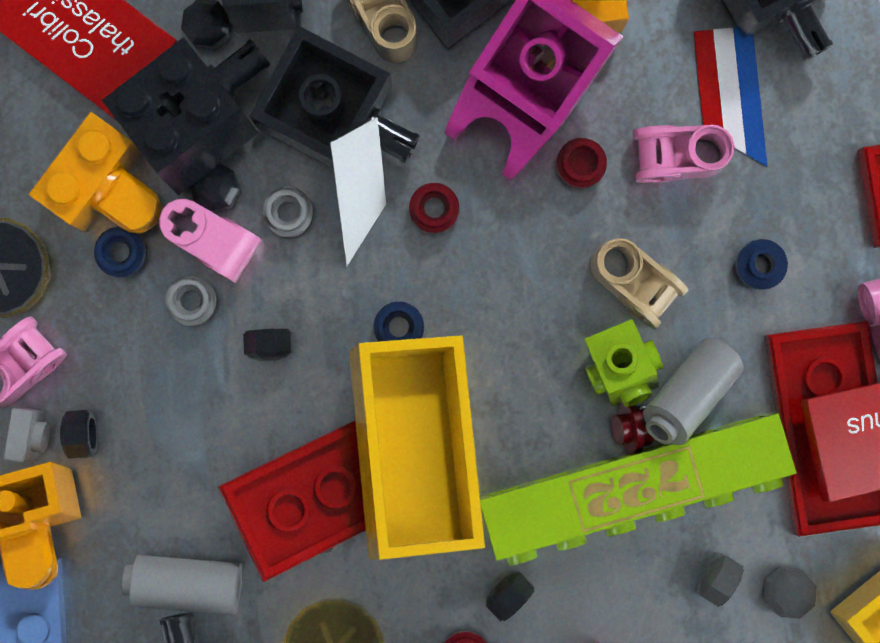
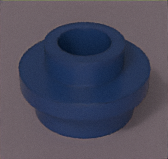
[94,227,146,278]
[736,239,788,290]
[374,302,424,342]

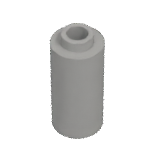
[643,338,743,445]
[122,555,242,615]

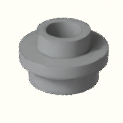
[262,186,313,238]
[165,275,217,326]

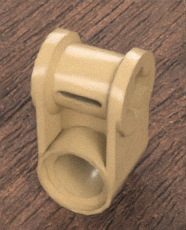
[346,0,418,63]
[590,238,689,330]

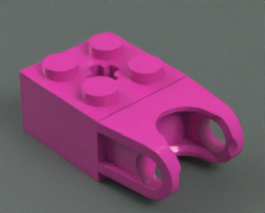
[445,0,623,181]

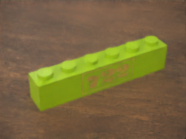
[480,413,797,566]

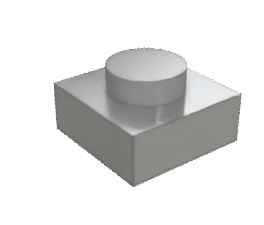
[3,407,50,463]

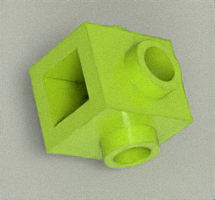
[585,319,664,407]

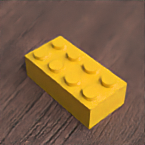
[349,335,485,560]

